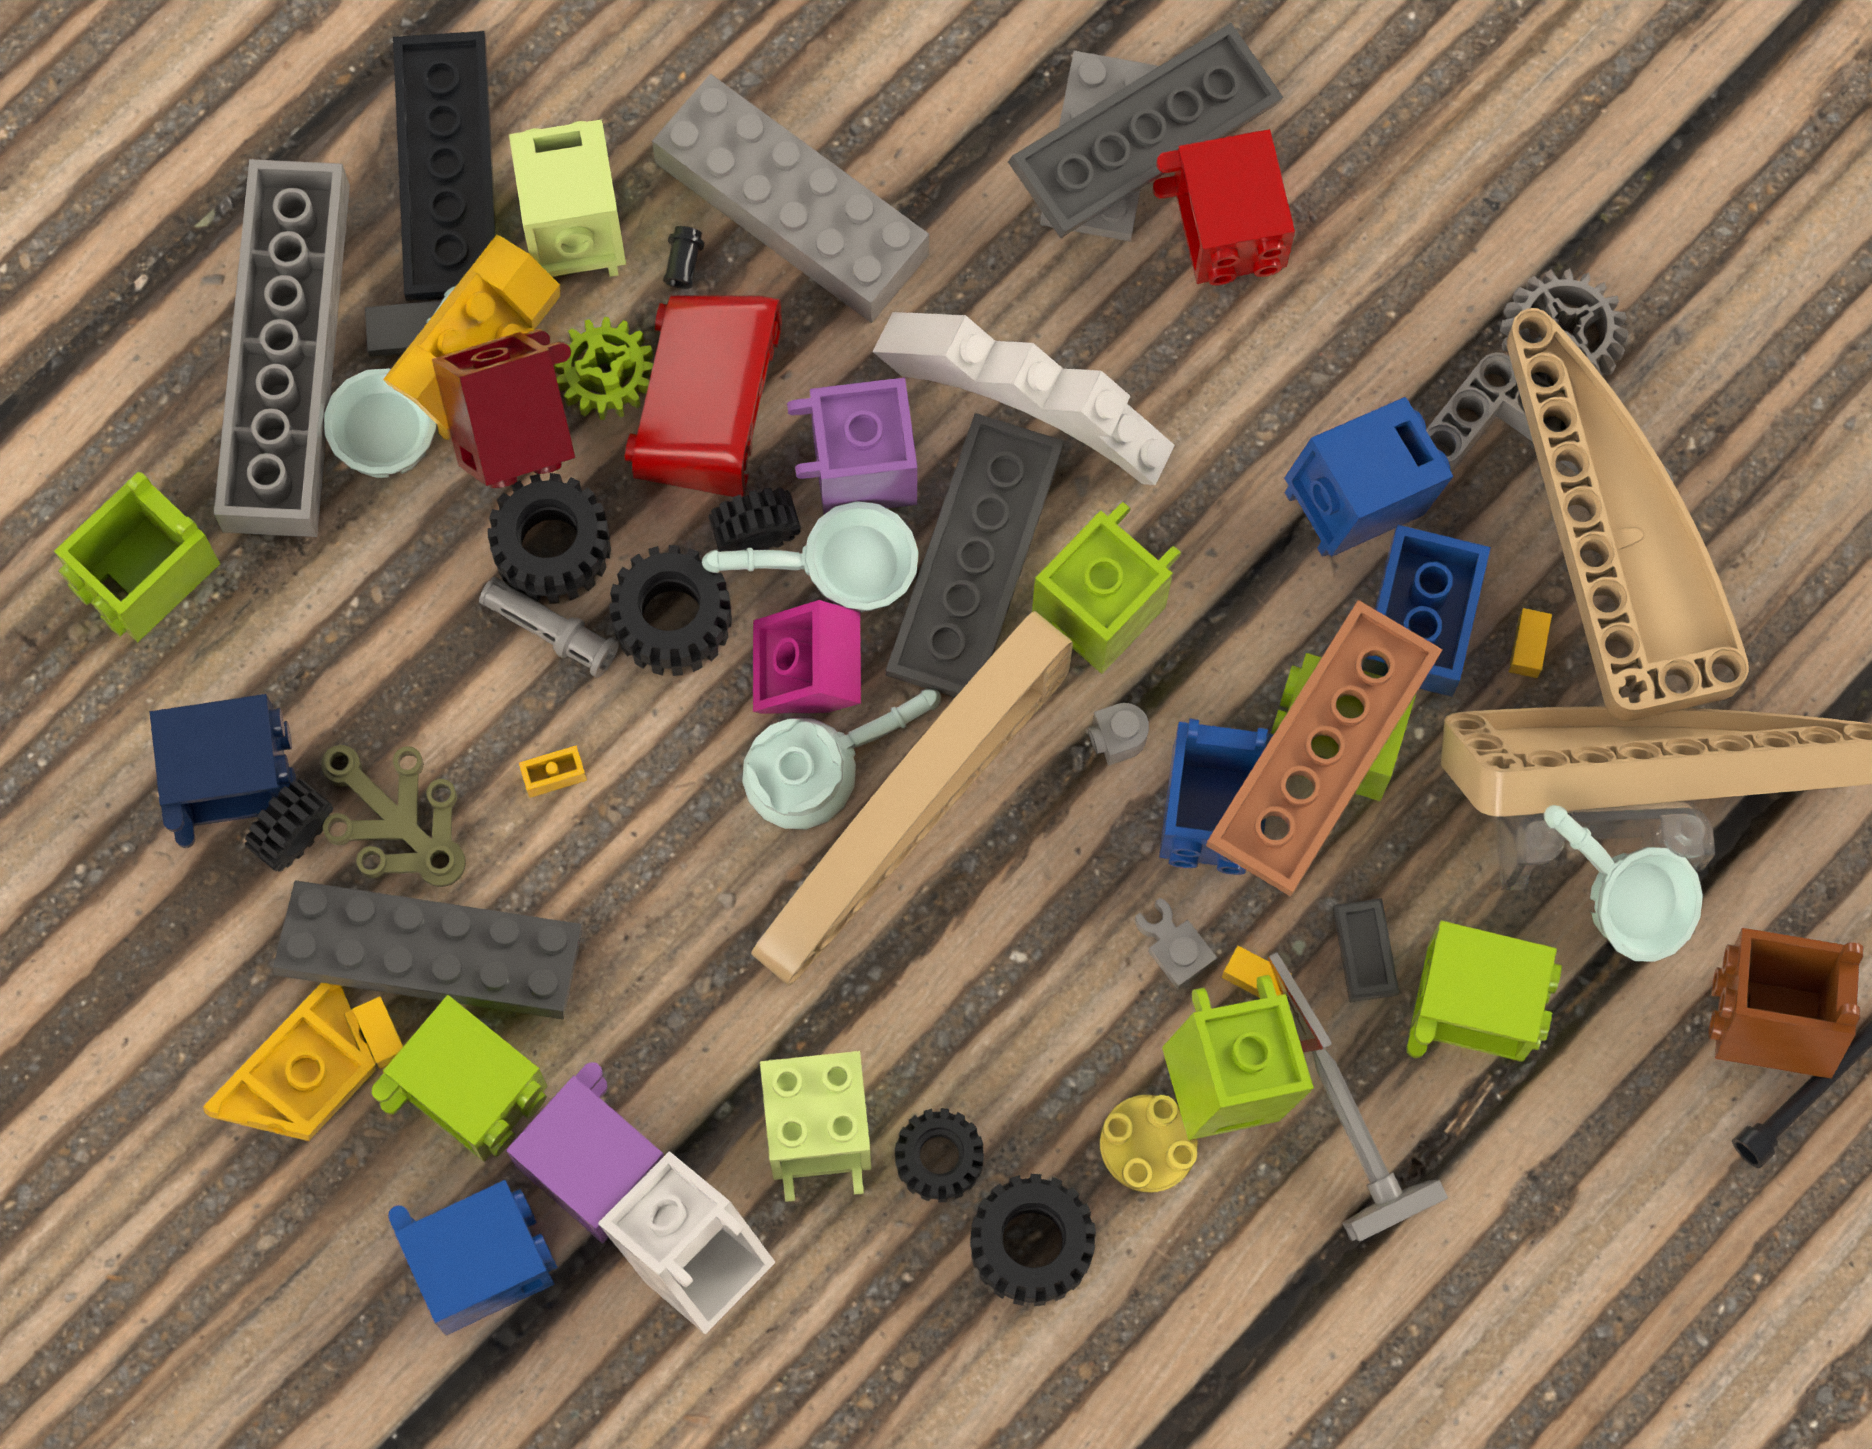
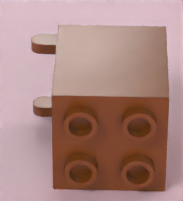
[1708,928,1864,1079]

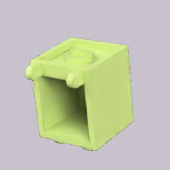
[509,119,626,277]
[760,1051,871,1202]

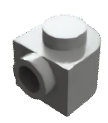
[1088,703,1149,765]

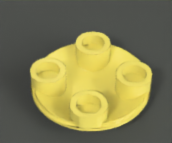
[1100,1095,1198,1193]

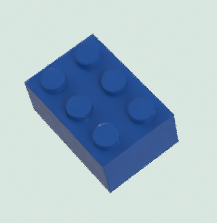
[1361,524,1491,697]

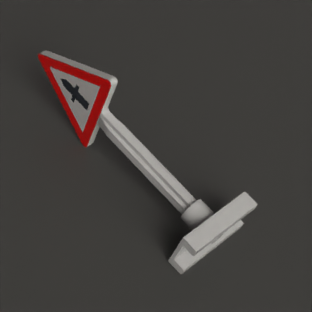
[1268,953,1448,1241]

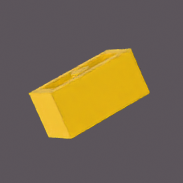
[1508,608,1552,678]
[519,745,587,798]
[1221,946,1292,998]
[352,996,403,1069]

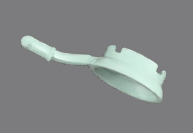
[324,286,456,478]
[702,501,919,612]
[742,688,941,830]
[1544,805,1703,962]

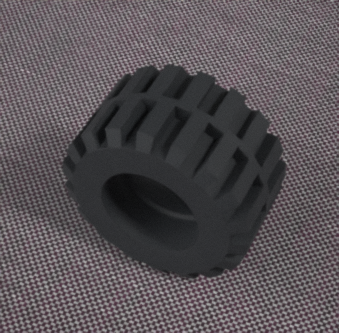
[487,473,611,604]
[609,545,732,676]
[970,1174,1096,1306]

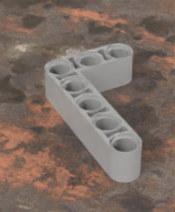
[1426,352,1674,482]

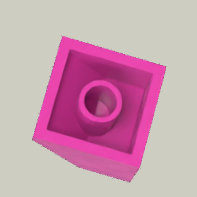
[753,600,861,714]

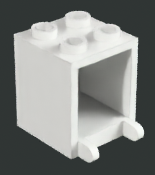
[598,1151,776,1334]

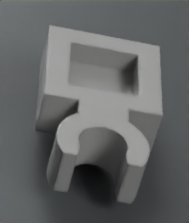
[1135,898,1217,990]

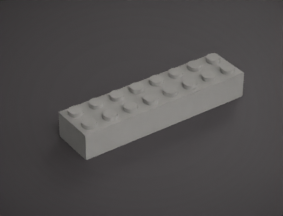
[214,159,350,537]

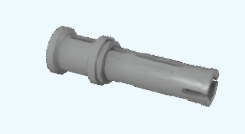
[479,577,619,678]

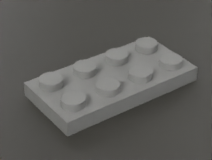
[1040,51,1159,242]

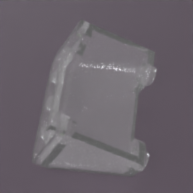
[1496,800,1715,890]

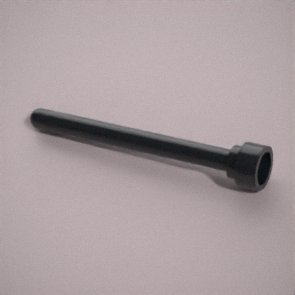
[1732,1019,1872,1168]

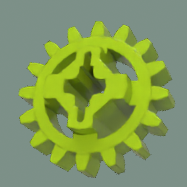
[553,317,654,420]

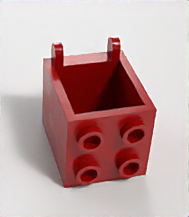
[1153,129,1295,285]

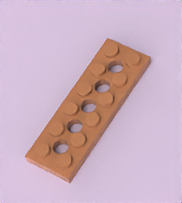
[1206,600,1443,897]

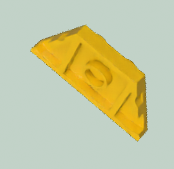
[203,983,376,1141]

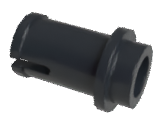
[663,226,705,289]

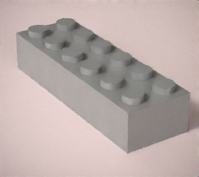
[652,74,929,323]

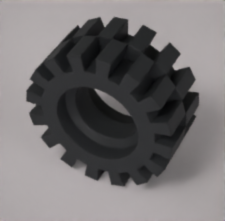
[709,488,801,552]
[245,779,333,872]
[895,1108,984,1203]

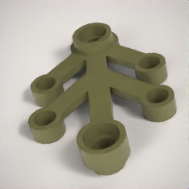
[321,745,466,887]

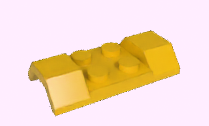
[383,235,560,440]

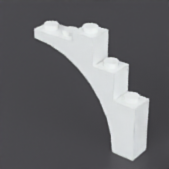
[873,312,1175,485]

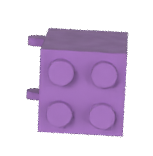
[787,377,917,515]
[506,1062,664,1244]

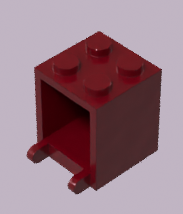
[432,329,576,488]

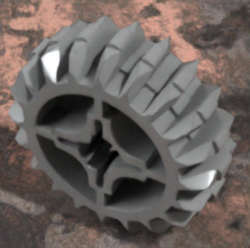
[1500,268,1628,383]

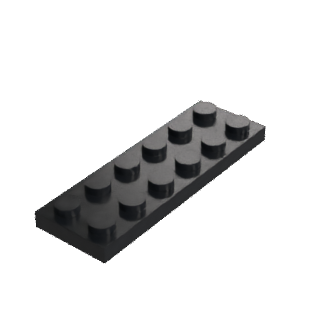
[393,31,496,301]

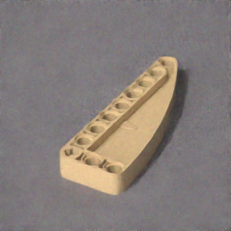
[1507,308,1749,721]
[751,611,1073,986]
[1441,707,1872,816]

